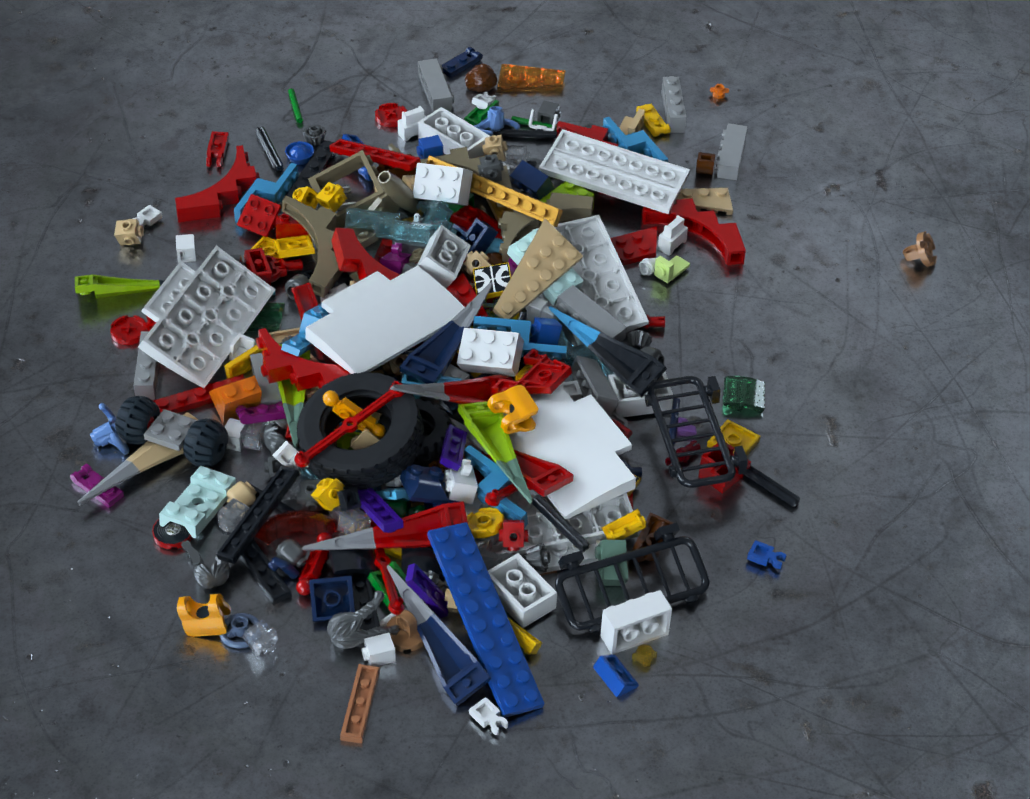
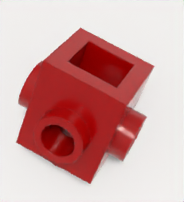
[499,520,528,551]

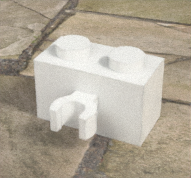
[443,459,478,504]

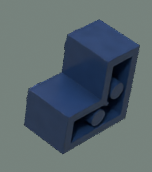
[510,160,555,200]
[450,218,499,261]

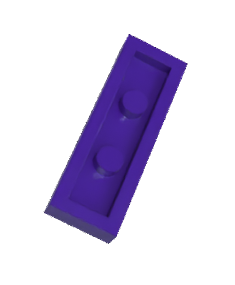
[440,424,468,471]
[405,563,448,618]

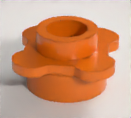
[710,84,729,99]

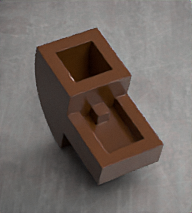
[696,152,716,175]

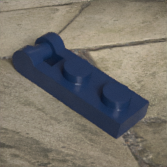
[442,47,483,78]

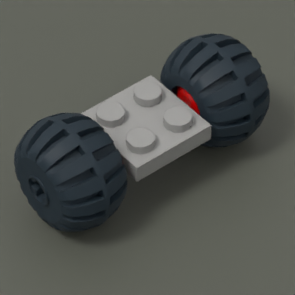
[115,396,228,467]

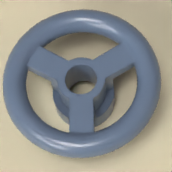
[220,613,262,649]

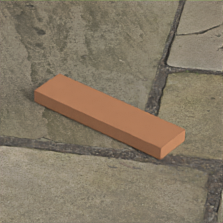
[340,664,380,743]

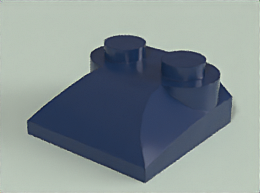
[400,464,449,504]
[309,576,355,622]

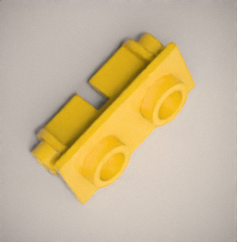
[601,509,646,540]

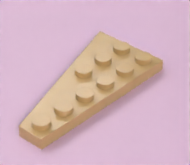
[493,219,583,319]

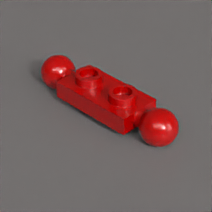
[296,532,333,596]

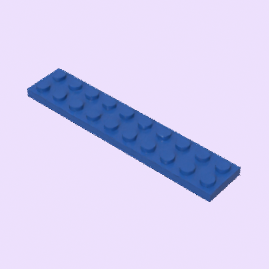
[427,522,545,718]

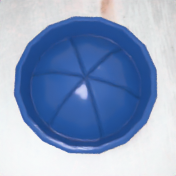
[285,141,314,165]

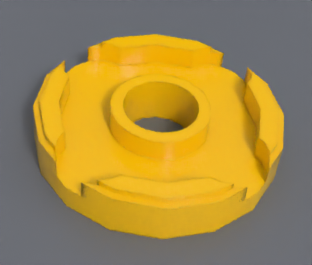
[467,507,505,539]

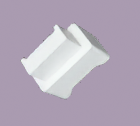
[398,106,426,142]
[658,215,688,256]
[525,297,556,326]

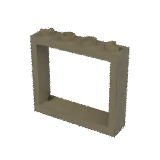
[308,150,385,231]

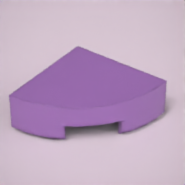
[677,417,697,437]

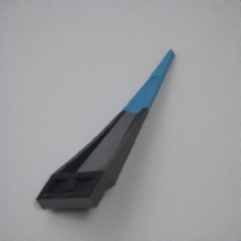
[549,306,667,398]

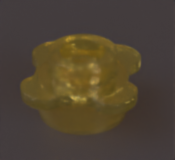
[632,644,657,667]

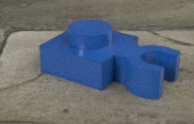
[747,540,786,569]

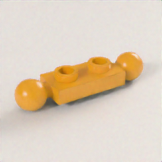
[323,390,386,439]

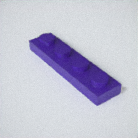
[358,488,403,533]

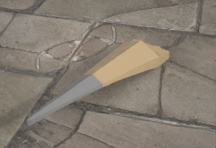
[77,412,198,506]

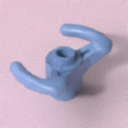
[474,106,520,136]
[90,403,129,455]

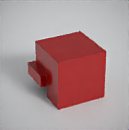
[698,442,751,494]

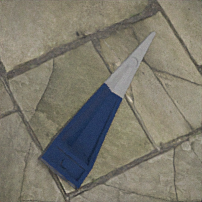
[400,282,492,384]
[387,565,491,706]

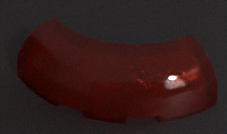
[255,510,340,545]

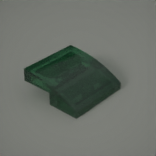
[246,302,285,333]
[724,376,765,413]

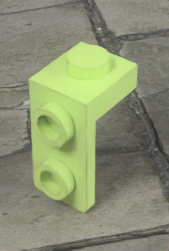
[654,256,690,283]

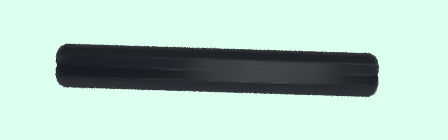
[256,126,284,172]
[744,465,800,507]
[532,495,590,552]

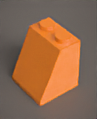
[209,375,262,425]

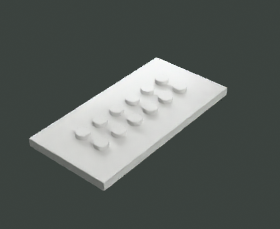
[539,129,690,214]

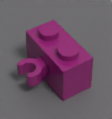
[380,242,411,275]

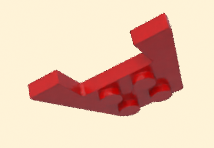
[492,349,572,394]

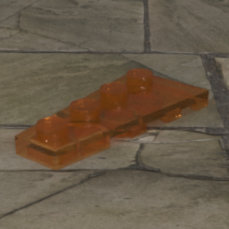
[497,64,565,92]

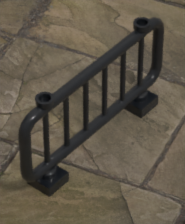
[645,376,748,488]
[555,522,710,633]

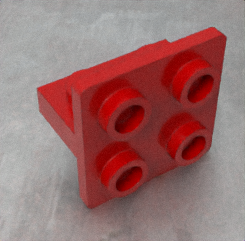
[237,194,281,237]

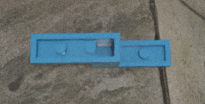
[602,117,668,162]
[234,163,299,223]
[281,303,330,357]
[473,316,567,361]
[464,445,528,528]

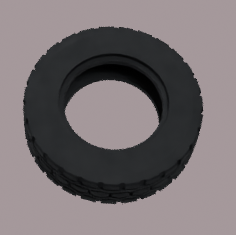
[297,372,424,490]

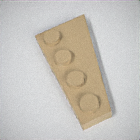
[674,188,733,215]

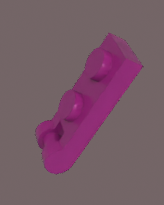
[236,401,286,424]
[70,463,124,508]

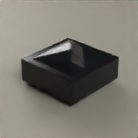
[337,487,361,512]

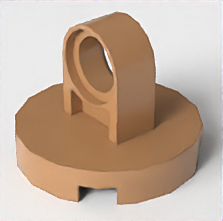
[903,231,937,267]
[386,610,424,652]

